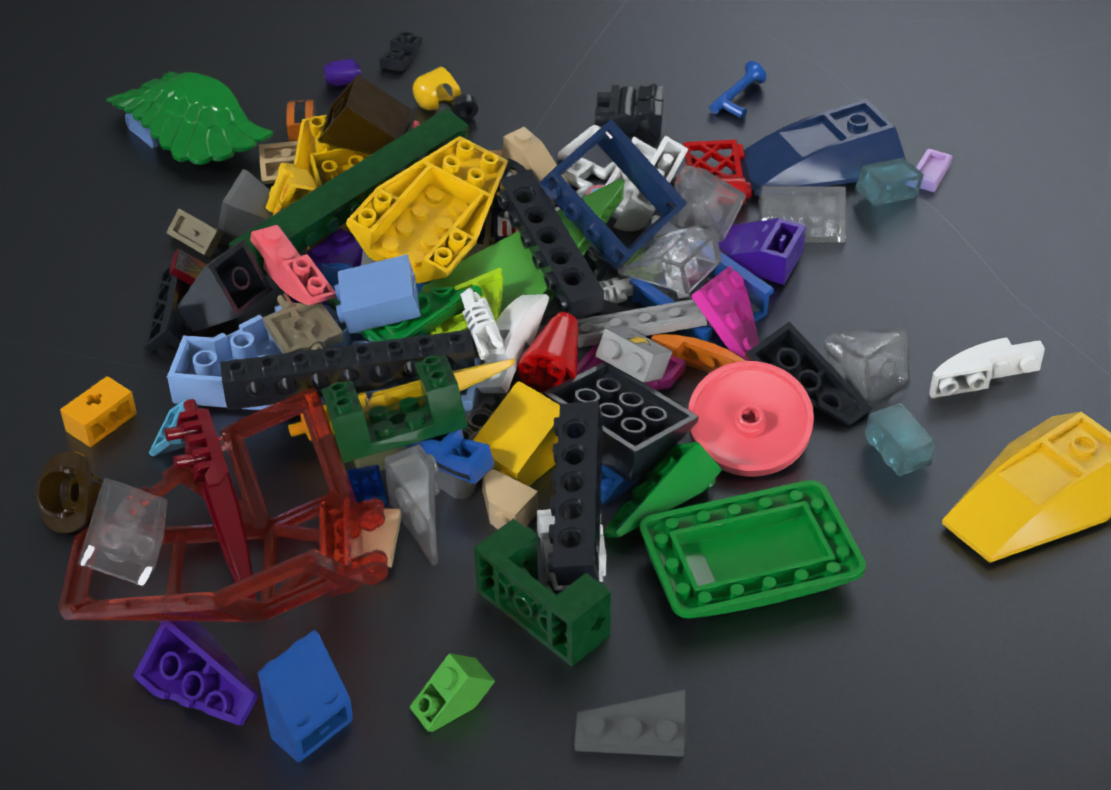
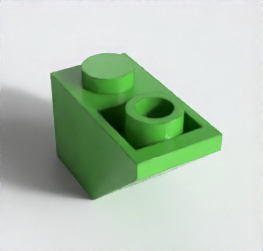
[409,653,495,732]

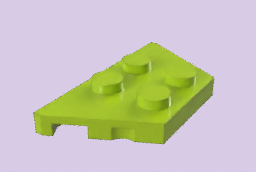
[427,267,504,335]

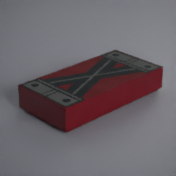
[169,249,207,286]

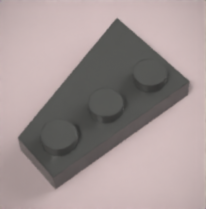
[575,689,686,757]

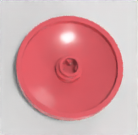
[688,361,814,477]

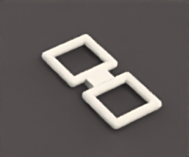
[555,125,617,211]

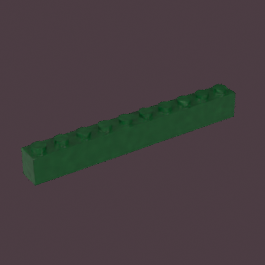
[229,108,469,275]

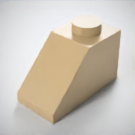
[482,469,538,529]

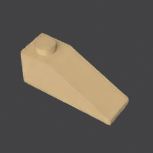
[501,127,570,206]

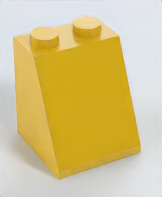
[473,381,560,486]

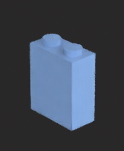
[334,254,421,334]

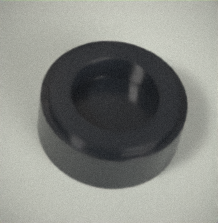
[452,94,478,120]

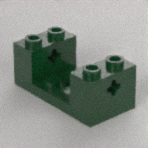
[321,355,468,463]
[474,518,611,667]

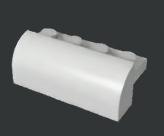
[605,136,688,231]

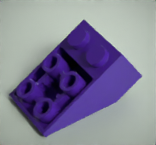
[713,218,806,285]

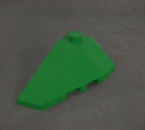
[603,442,722,537]

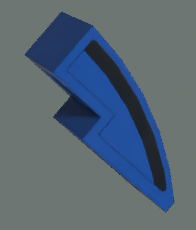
[404,430,495,484]

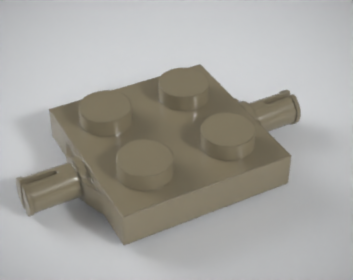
[263,293,344,354]

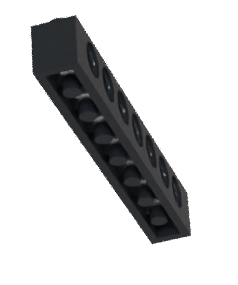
[220,330,475,410]

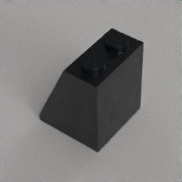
[177,239,273,332]

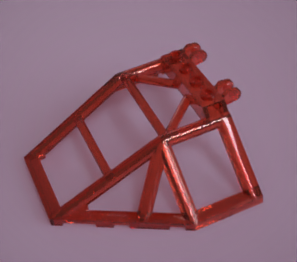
[58,387,388,622]

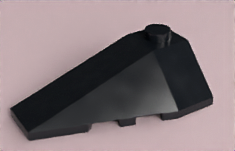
[745,321,872,427]

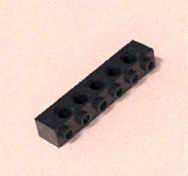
[497,169,604,319]
[547,401,603,586]

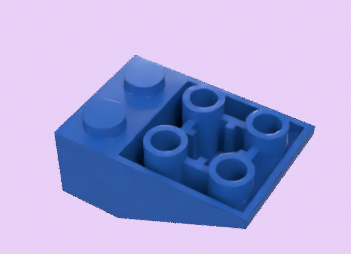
[258,630,353,763]

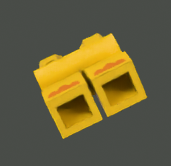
[266,162,316,215]

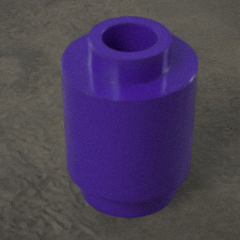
[323,58,361,87]

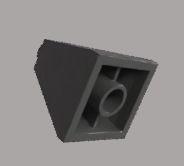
[218,169,273,244]

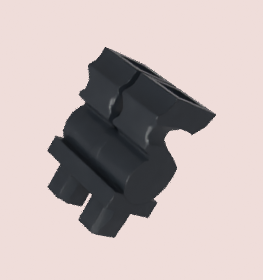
[595,83,664,137]

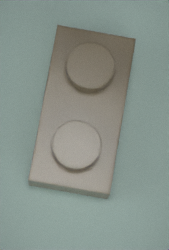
[166,209,223,258]

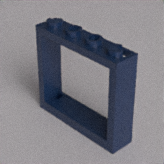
[538,119,688,270]

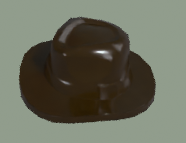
[35,451,105,533]

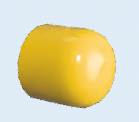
[413,67,461,111]

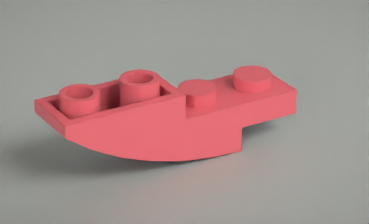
[250,225,336,306]

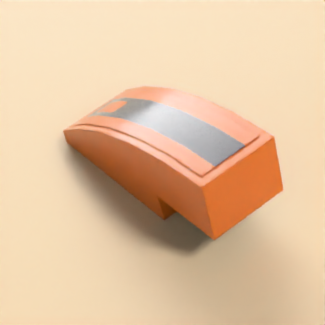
[287,100,315,142]

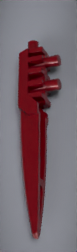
[165,399,257,616]

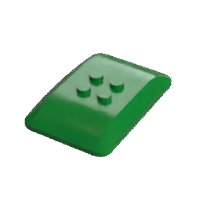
[640,480,866,618]

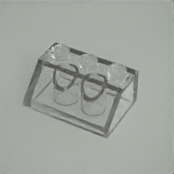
[759,186,846,243]

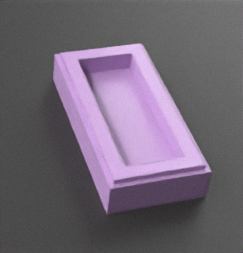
[909,149,953,192]

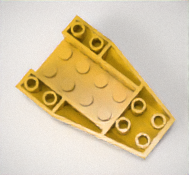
[346,136,508,284]
[942,411,1111,563]

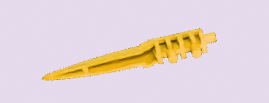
[288,358,515,441]

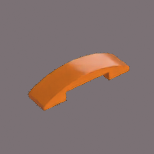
[651,334,746,373]

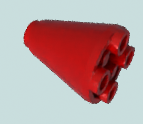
[517,312,579,393]

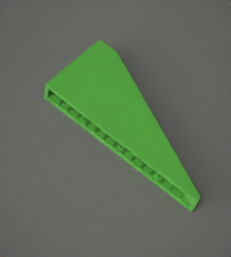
[420,178,625,314]

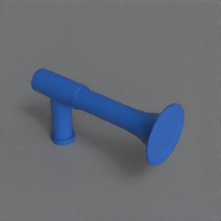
[709,61,767,119]

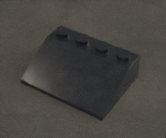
[543,361,699,483]

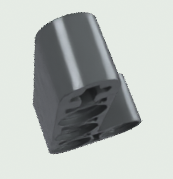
[424,392,508,499]

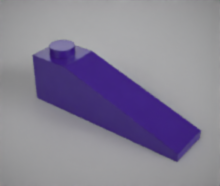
[133,617,260,725]

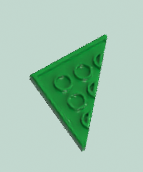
[326,285,483,342]

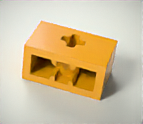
[60,376,137,448]

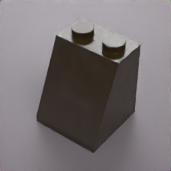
[318,74,411,155]

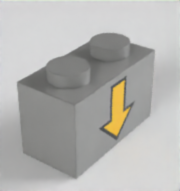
[595,326,672,382]

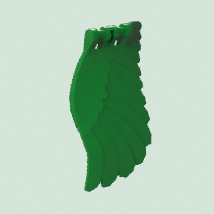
[106,71,274,165]

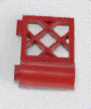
[683,139,751,207]

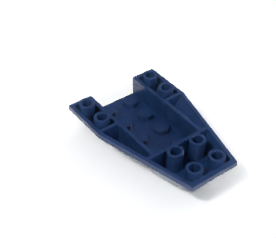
[729,99,907,196]

